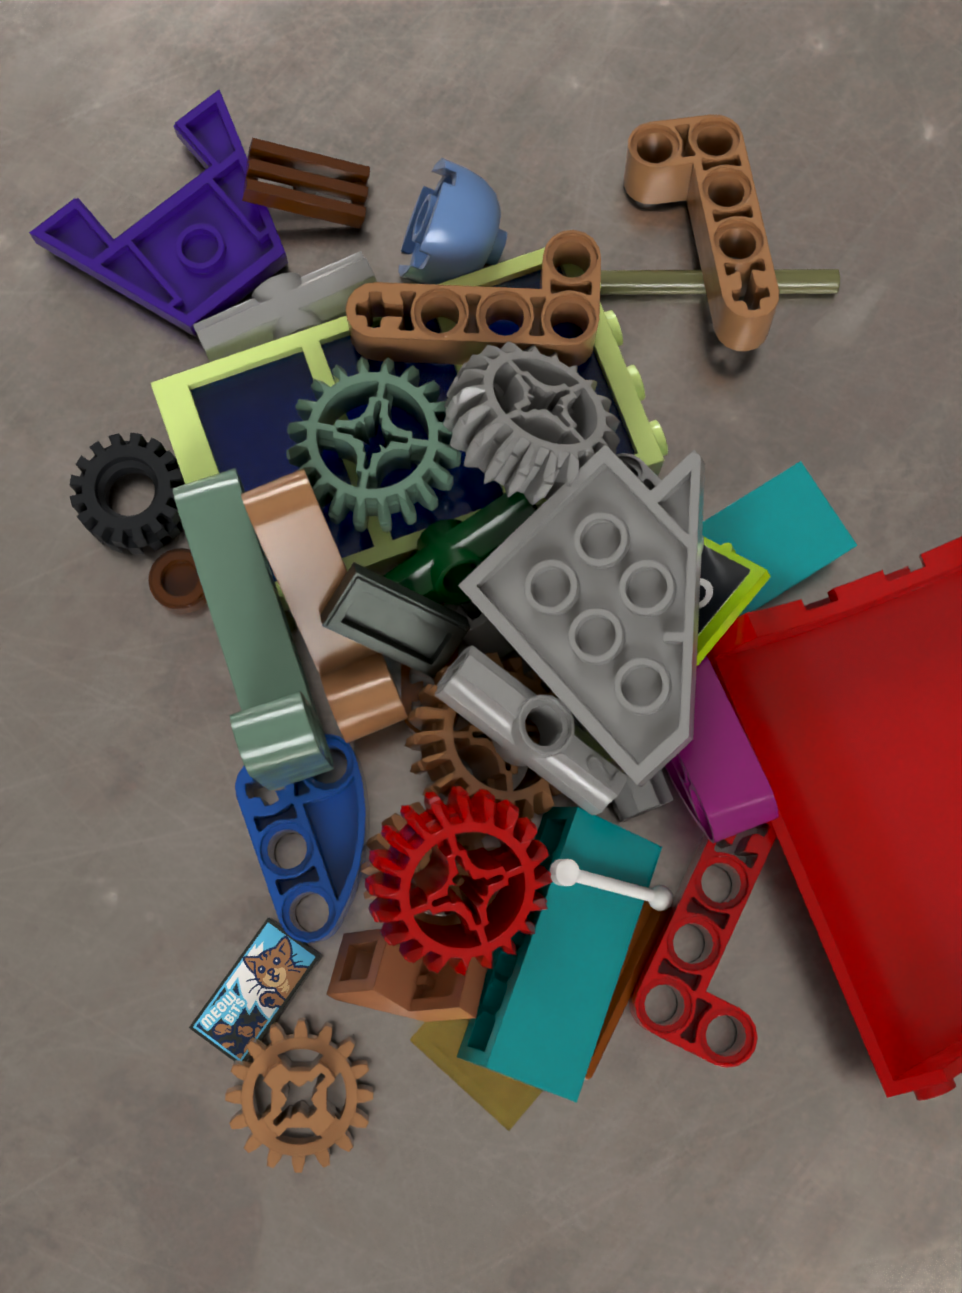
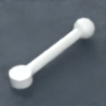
[550,859,673,911]

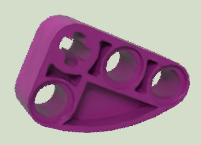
[664,655,778,843]

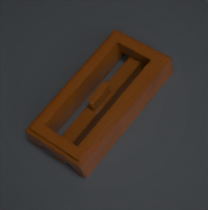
[242,137,370,229]

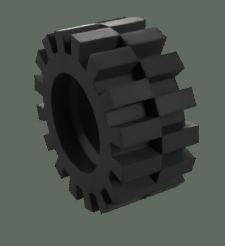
[69,432,185,555]

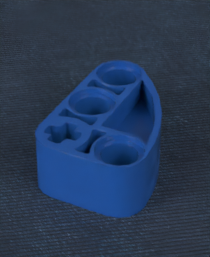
[235,734,370,943]

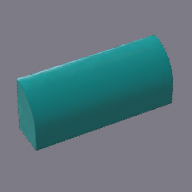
[702,461,858,617]
[457,807,662,1103]

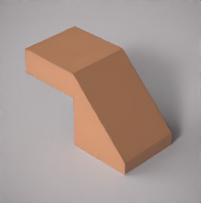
[326,929,487,1022]

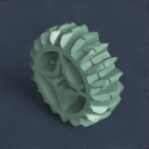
[286,357,461,533]

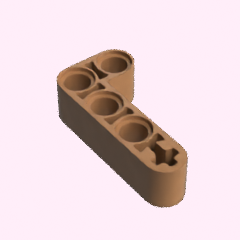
[624,114,779,351]
[345,230,601,367]
[241,468,408,744]

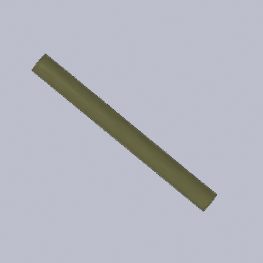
[600,269,840,295]

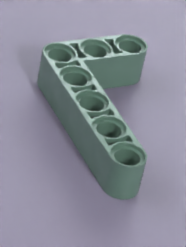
[173,468,334,791]

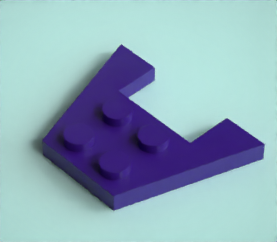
[29,89,288,336]

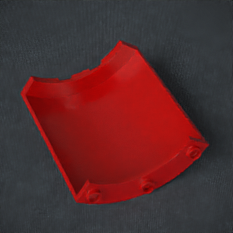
[707,536,962,1101]

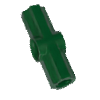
[383,492,538,605]

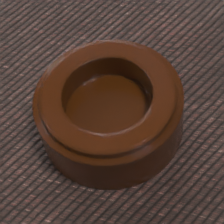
[148,548,207,614]

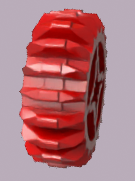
[365,786,553,976]

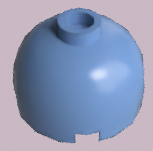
[398,158,507,285]

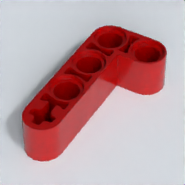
[629,821,777,1068]

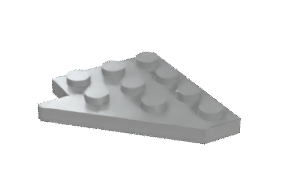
[458,444,705,787]

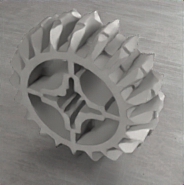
[443,341,620,505]

